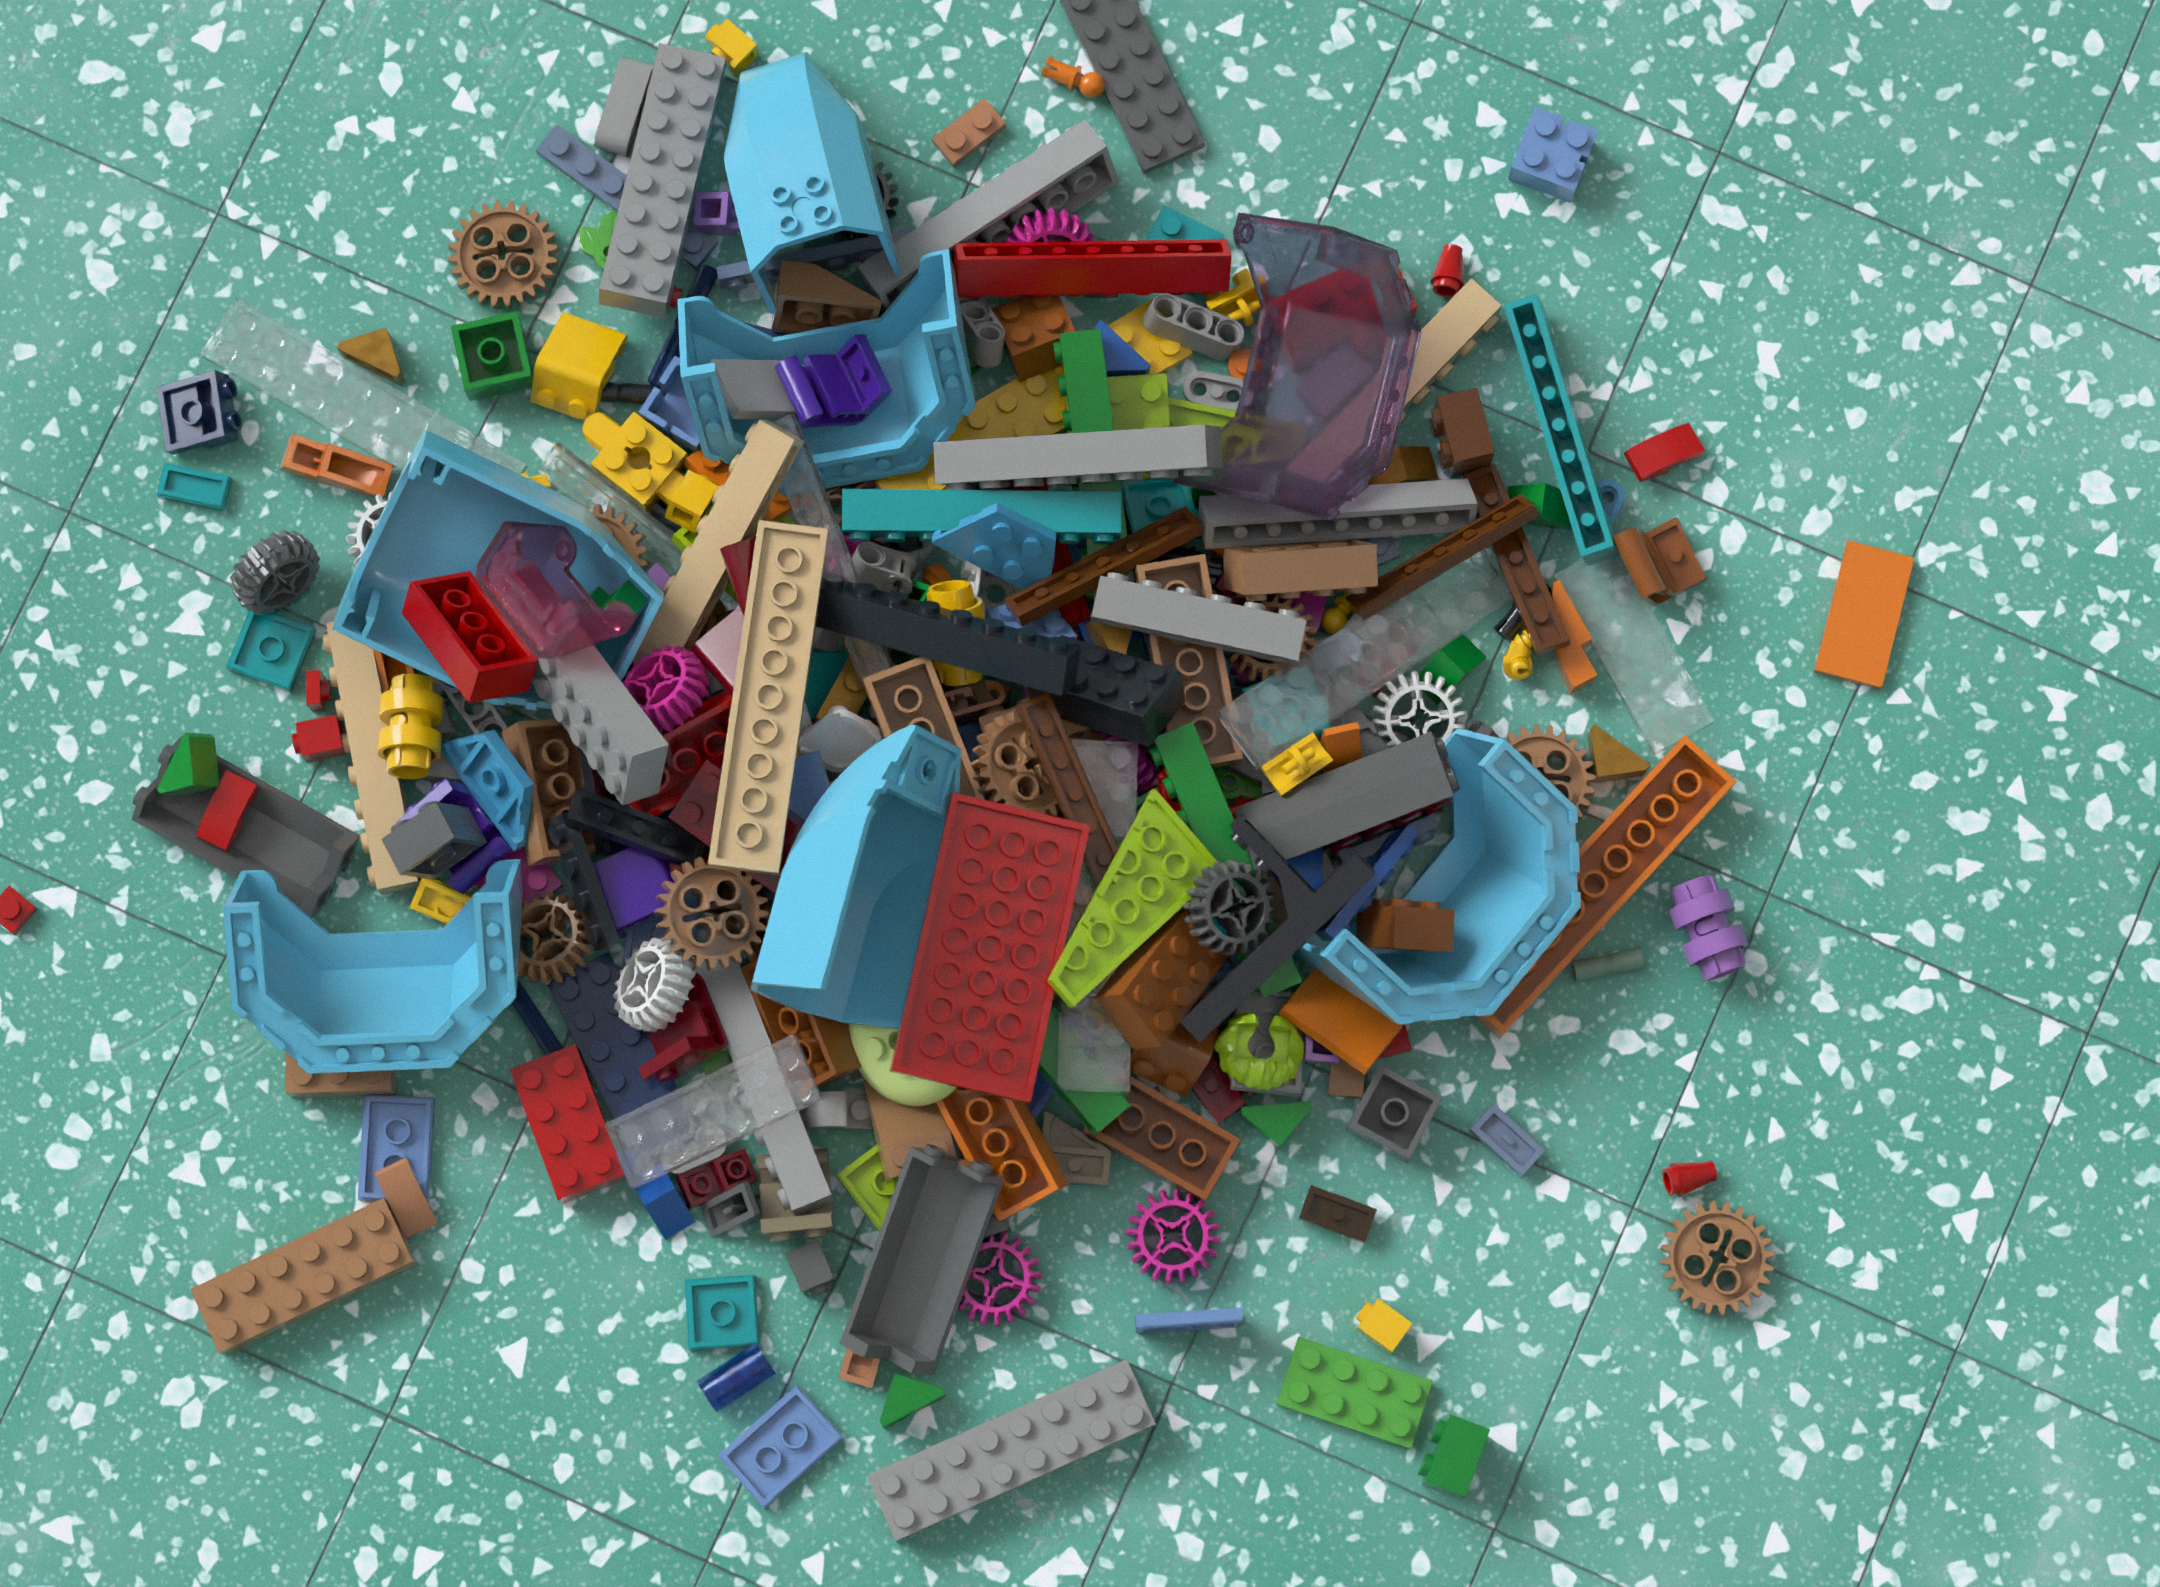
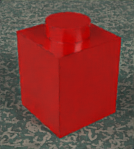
[292,714,346,762]

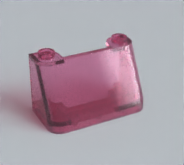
[476,521,637,659]

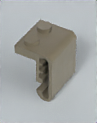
[757,1148,835,1242]

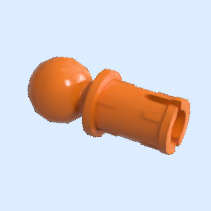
[1041,56,1105,98]

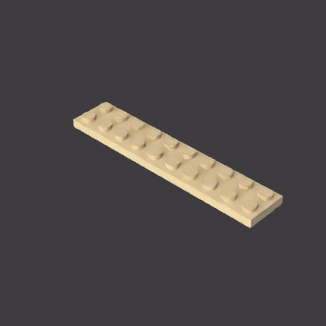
[708,520,829,875]

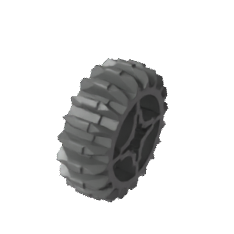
[230,530,320,615]
[1182,860,1277,956]

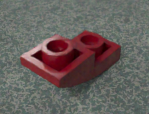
[676,1148,758,1210]

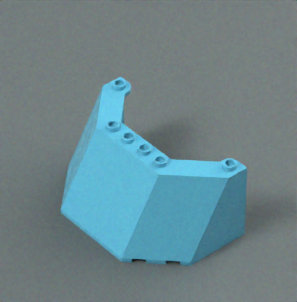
[678,249,976,496]
[1294,728,1581,1025]
[223,859,523,1074]

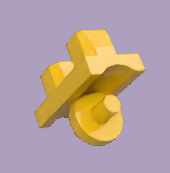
[1205,268,1269,327]
[1261,732,1333,797]

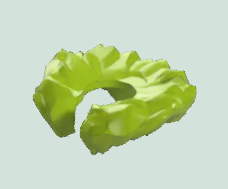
[1214,1013,1304,1091]

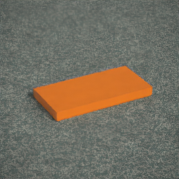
[1814,540,1914,690]

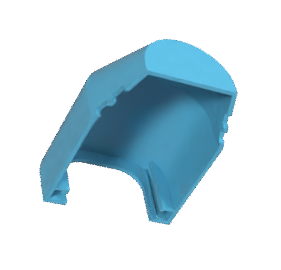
[332,430,664,710]

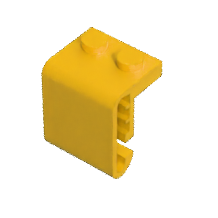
[530,312,628,421]

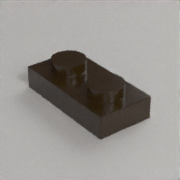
[1299,1185,1377,1243]

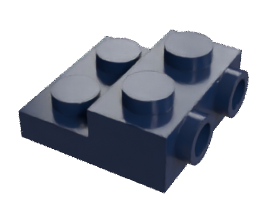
[156,370,242,455]

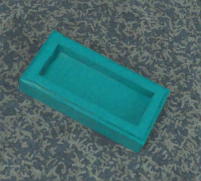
[156,463,232,511]

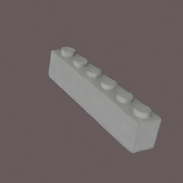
[1090,572,1307,665]

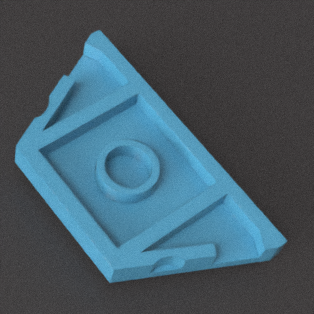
[932,503,1056,589]
[441,730,534,852]

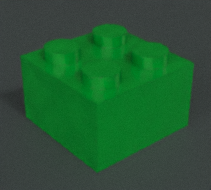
[451,311,534,401]
[1418,1414,1490,1500]

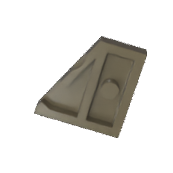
[1043,1112,1111,1187]

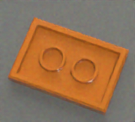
[1279,969,1404,1075]

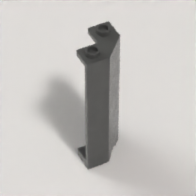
[1235,732,1459,872]
[132,736,360,918]
[840,1144,1005,1375]

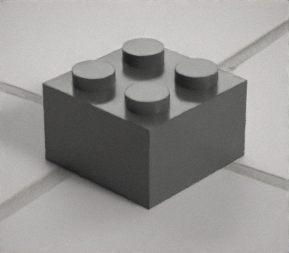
[382,801,487,880]
[1346,1064,1443,1164]

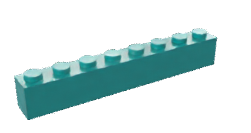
[1504,294,1620,566]
[842,489,1121,544]

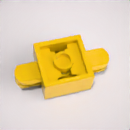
[582,411,688,514]

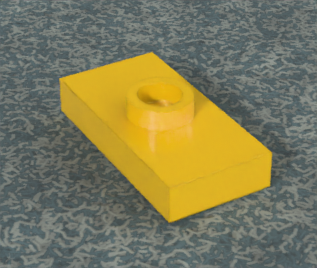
[410,878,473,924]

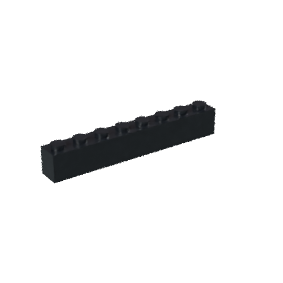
[815,574,1081,696]

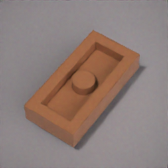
[932,98,1006,168]

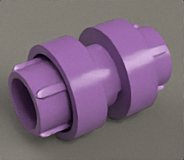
[1669,875,1749,981]

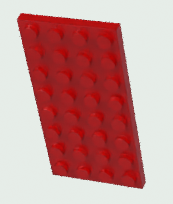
[890,792,1090,1103]

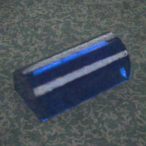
[697,1343,776,1413]

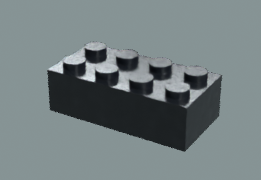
[1026,635,1186,747]

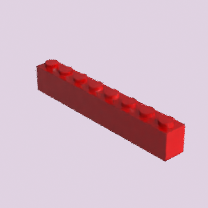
[954,239,1232,299]

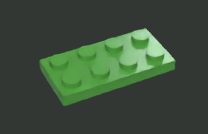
[1276,1337,1433,1449]

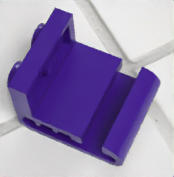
[775,334,892,428]
[396,779,513,894]
[593,847,684,939]

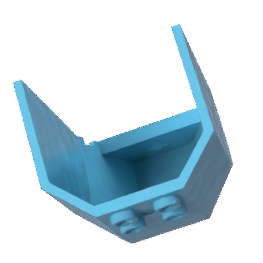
[724,52,902,314]
[750,725,961,1029]

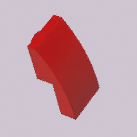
[1624,423,1705,482]
[196,770,259,852]

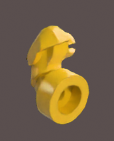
[1502,629,1533,680]

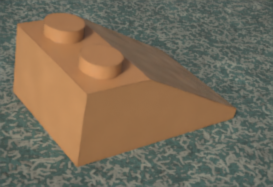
[771,260,881,334]
[863,1080,956,1184]

